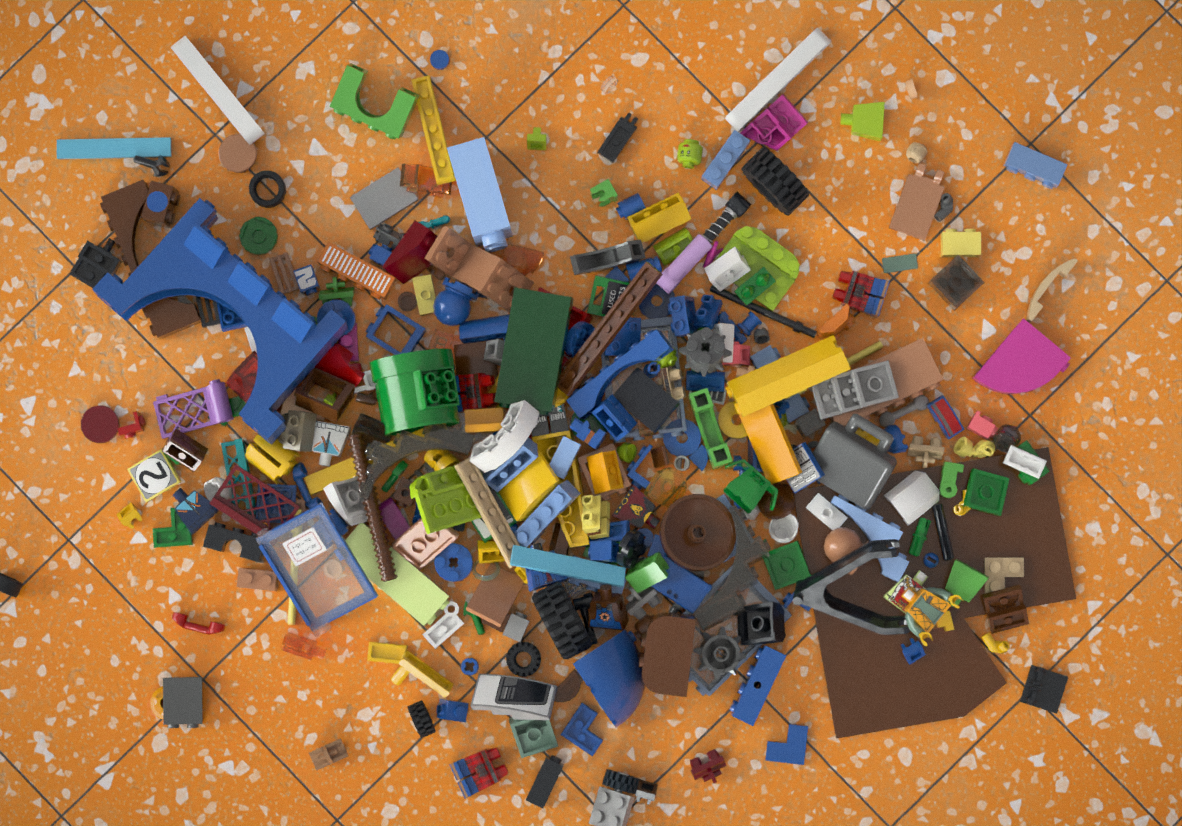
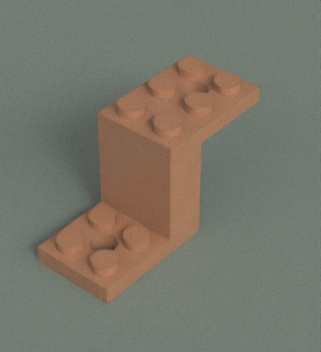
[425,226,534,313]

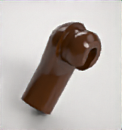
[356,388,378,406]

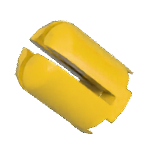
[245,434,301,485]

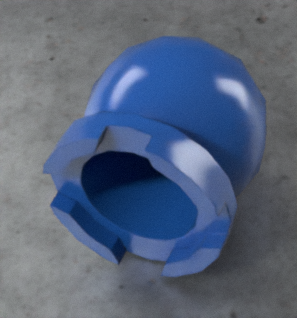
[433,277,479,326]

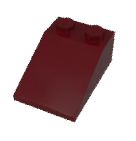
[382,220,438,284]

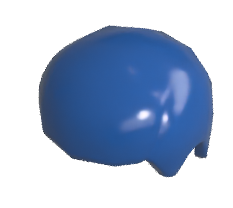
[884,425,908,454]

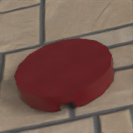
[81,405,120,444]

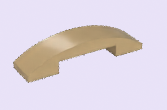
[1026,258,1078,323]

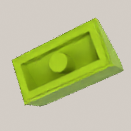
[653,228,693,266]

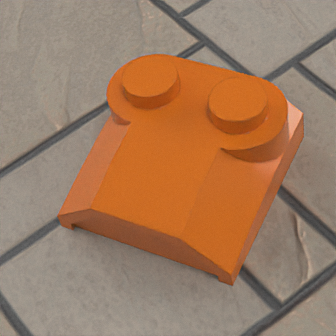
[817,304,855,341]

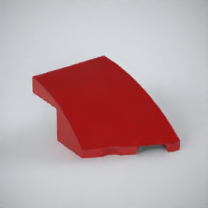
[315,343,365,395]

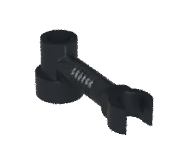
[573,592,598,645]

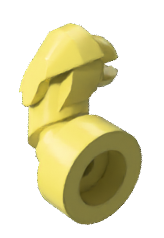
[954,437,995,458]

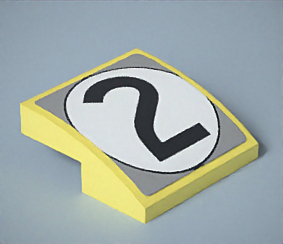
[127,449,182,502]

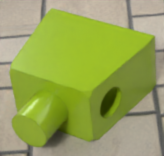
[840,102,885,141]

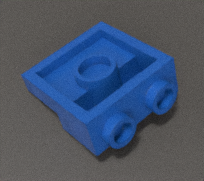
[668,295,697,337]

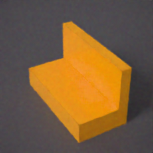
[464,408,504,433]
[586,450,624,494]

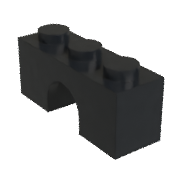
[203,522,263,563]

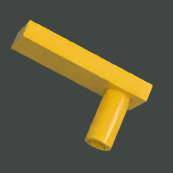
[391,650,453,698]

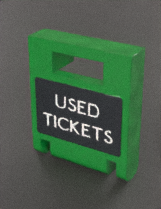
[587,275,634,317]

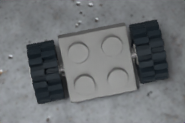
[589,769,640,826]

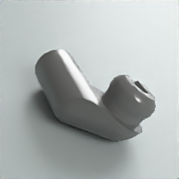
[934,193,953,222]

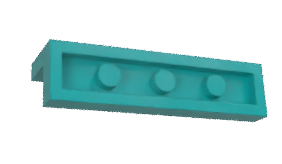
[221,438,256,515]

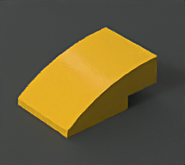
[499,452,560,521]

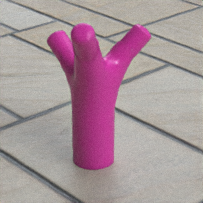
[703,241,723,268]

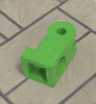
[939,461,964,498]

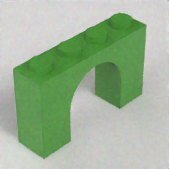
[330,63,420,140]
[688,388,733,470]

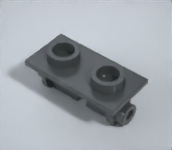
[373,224,405,250]

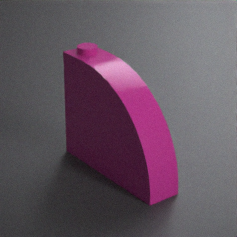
[972,318,1071,394]

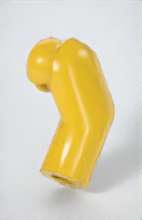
[953,490,971,516]

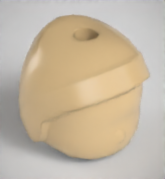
[906,142,927,164]

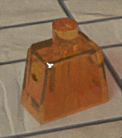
[281,630,327,660]

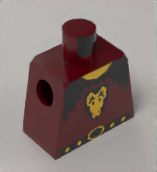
[612,485,661,529]

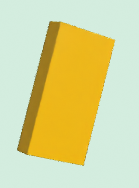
[367,642,408,664]

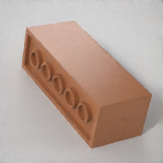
[829,338,943,427]

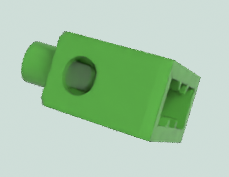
[945,559,989,607]

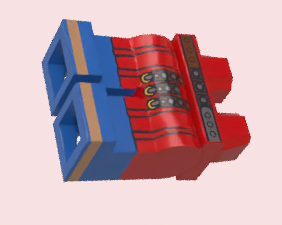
[832,271,890,318]
[455,373,497,413]
[450,748,509,799]

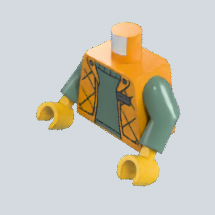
[902,587,963,646]

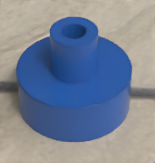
[638,528,654,547]

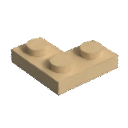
[984,558,1024,593]

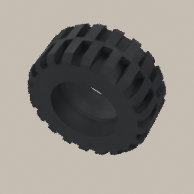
[532,582,593,659]

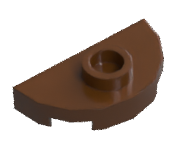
[555,669,581,702]

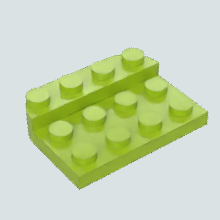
[716,226,800,311]
[410,465,483,535]

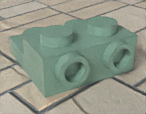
[509,718,558,758]

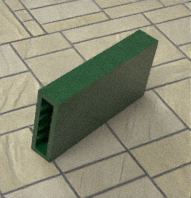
[494,287,574,415]

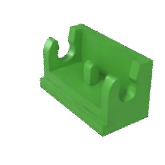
[590,179,618,207]
[625,552,669,593]

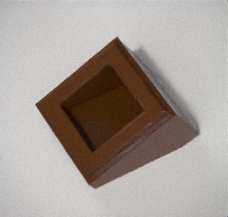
[651,446,669,468]

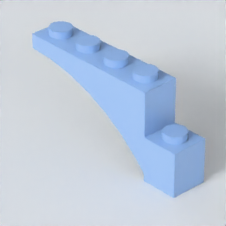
[830,494,909,583]

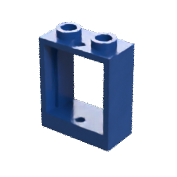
[366,304,426,355]

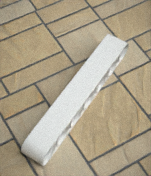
[725,28,831,132]
[170,36,265,145]

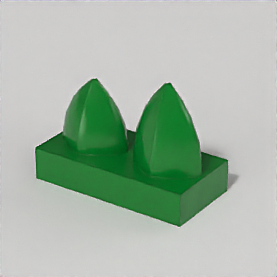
[734,267,776,306]

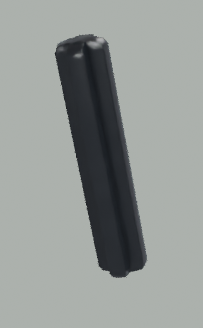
[932,504,954,561]

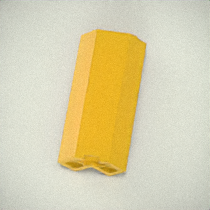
[725,335,851,417]

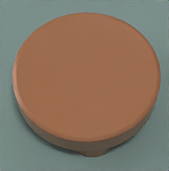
[219,134,257,173]

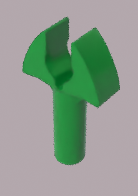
[381,460,409,492]
[463,601,485,635]

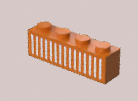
[317,242,397,300]

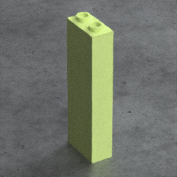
[345,523,450,626]

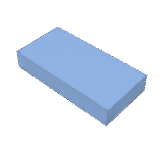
[549,436,581,479]

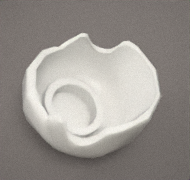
[203,477,232,501]
[769,513,799,543]

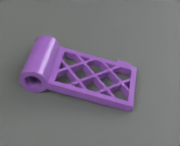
[153,379,234,439]

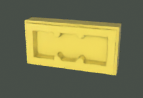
[412,274,436,316]

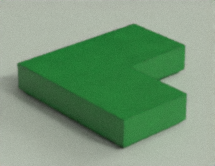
[153,508,193,548]

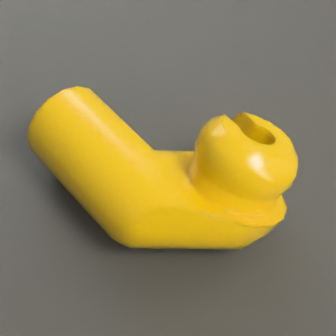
[981,632,1010,654]

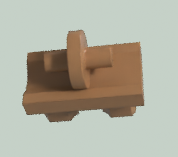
[309,738,349,771]

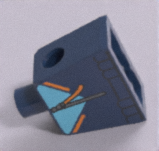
[172,488,219,535]

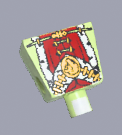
[883,570,928,614]

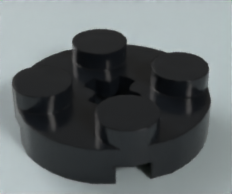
[617,530,646,570]

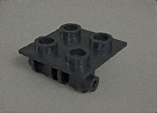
[1020,665,1068,714]

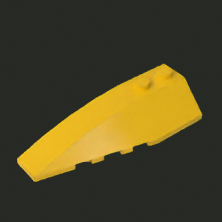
[532,430,590,548]

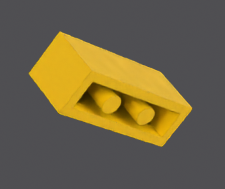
[627,192,691,243]

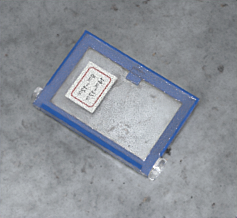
[256,502,378,637]

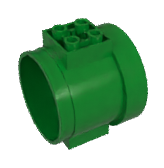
[369,349,460,436]

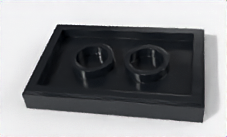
[613,367,680,433]

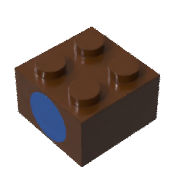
[141,180,180,228]

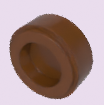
[398,292,417,311]

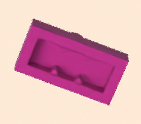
[338,323,359,362]

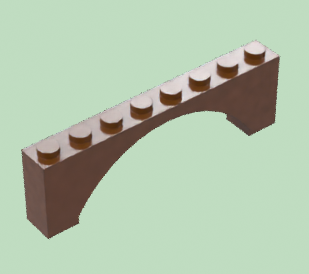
[100,180,201,339]

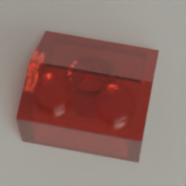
[225,351,258,403]

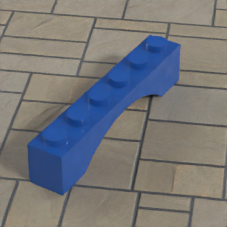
[566,329,674,420]

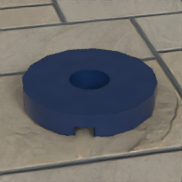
[639,283,675,319]

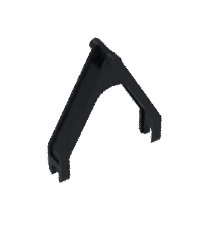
[793,539,911,635]

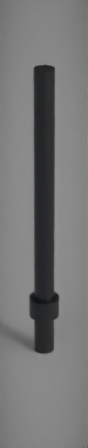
[710,284,817,338]

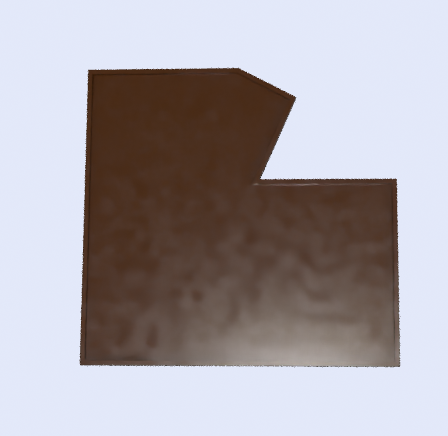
[793,447,1076,739]

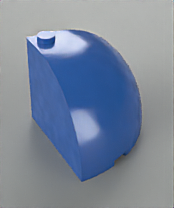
[573,629,645,728]

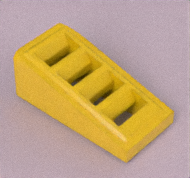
[477,540,505,563]

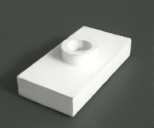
[1003,445,1047,479]
[806,493,848,531]

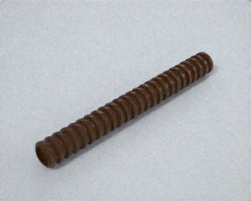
[347,433,398,582]

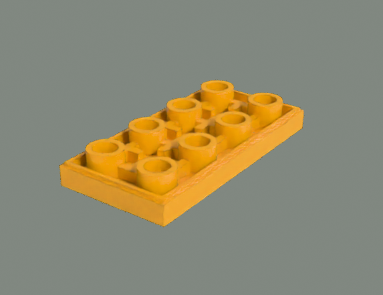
[739,404,802,484]

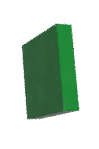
[963,468,1010,516]
[762,541,811,590]

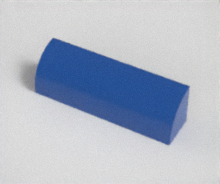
[459,314,510,344]

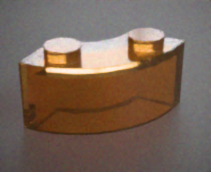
[400,164,452,198]

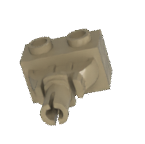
[277,410,317,452]

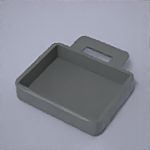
[812,414,897,509]

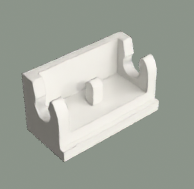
[704,247,751,292]

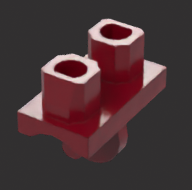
[690,749,726,784]

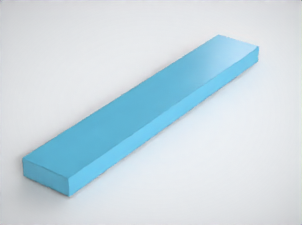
[57,137,172,159]
[510,545,626,588]

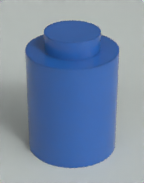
[616,193,646,220]

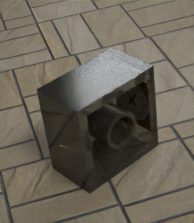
[928,255,985,311]

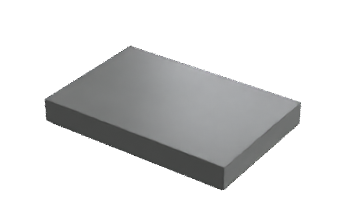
[350,168,418,230]

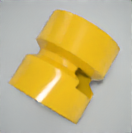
[424,443,460,471]

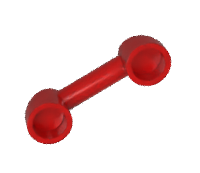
[172,612,225,635]

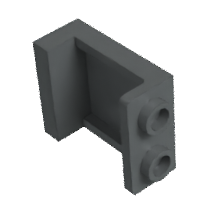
[163,677,203,728]

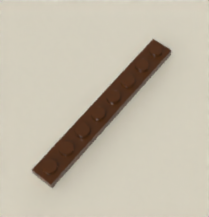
[558,262,663,396]

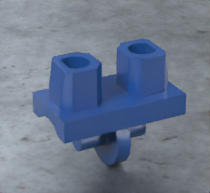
[693,295,723,330]

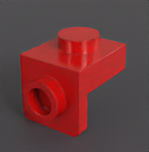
[117,411,146,439]

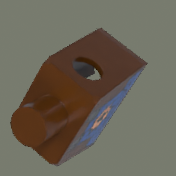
[588,584,629,631]

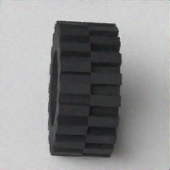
[741,148,809,216]

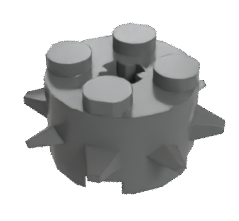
[679,327,732,377]
[693,627,746,680]

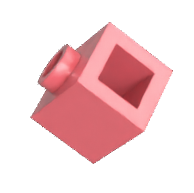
[722,342,750,366]

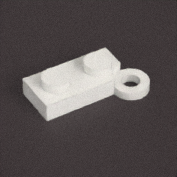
[422,601,464,649]

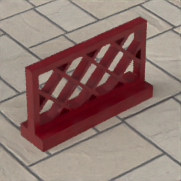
[209,464,300,546]

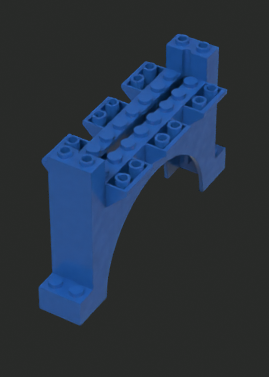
[92,198,348,445]

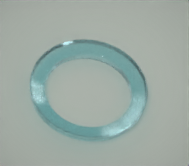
[472,560,500,581]

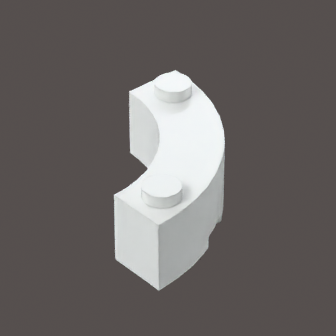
[469,400,540,473]

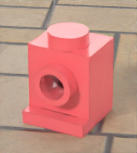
[966,410,998,440]

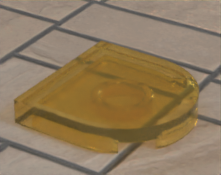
[644,467,687,509]

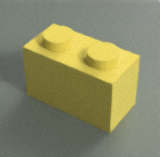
[941,229,981,257]

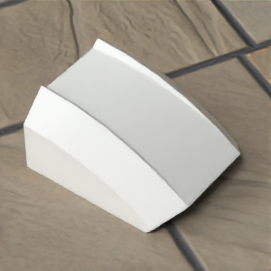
[884,470,940,526]
[323,476,368,526]

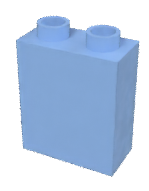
[447,137,513,253]

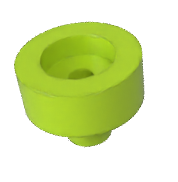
[616,442,637,463]

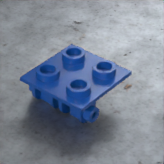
[605,317,641,356]

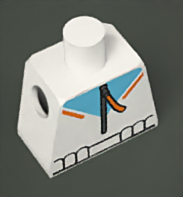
[312,421,351,467]

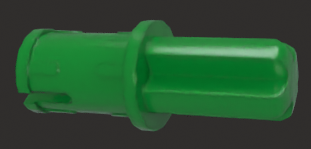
[909,517,931,557]

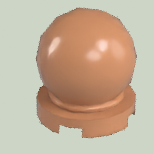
[824,527,869,575]

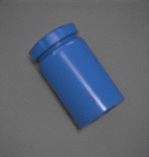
[626,256,662,282]

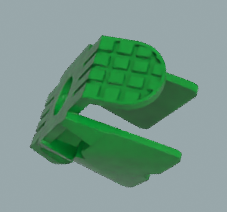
[723,459,778,514]

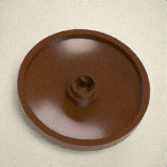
[659,494,736,572]

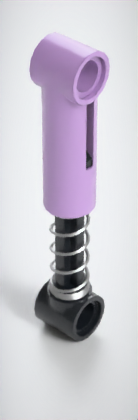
[657,191,752,294]

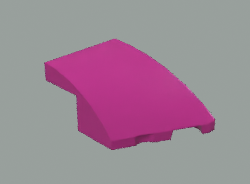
[740,94,808,150]

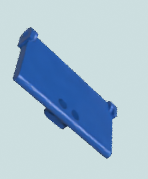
[651,554,713,614]

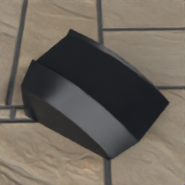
[737,601,786,645]

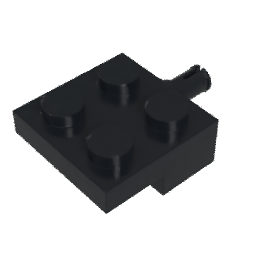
[69,238,122,288]

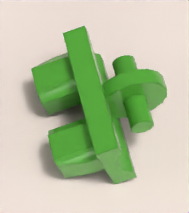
[319,277,355,306]

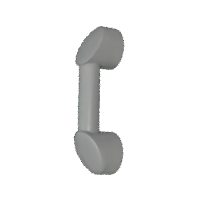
[879,395,929,428]

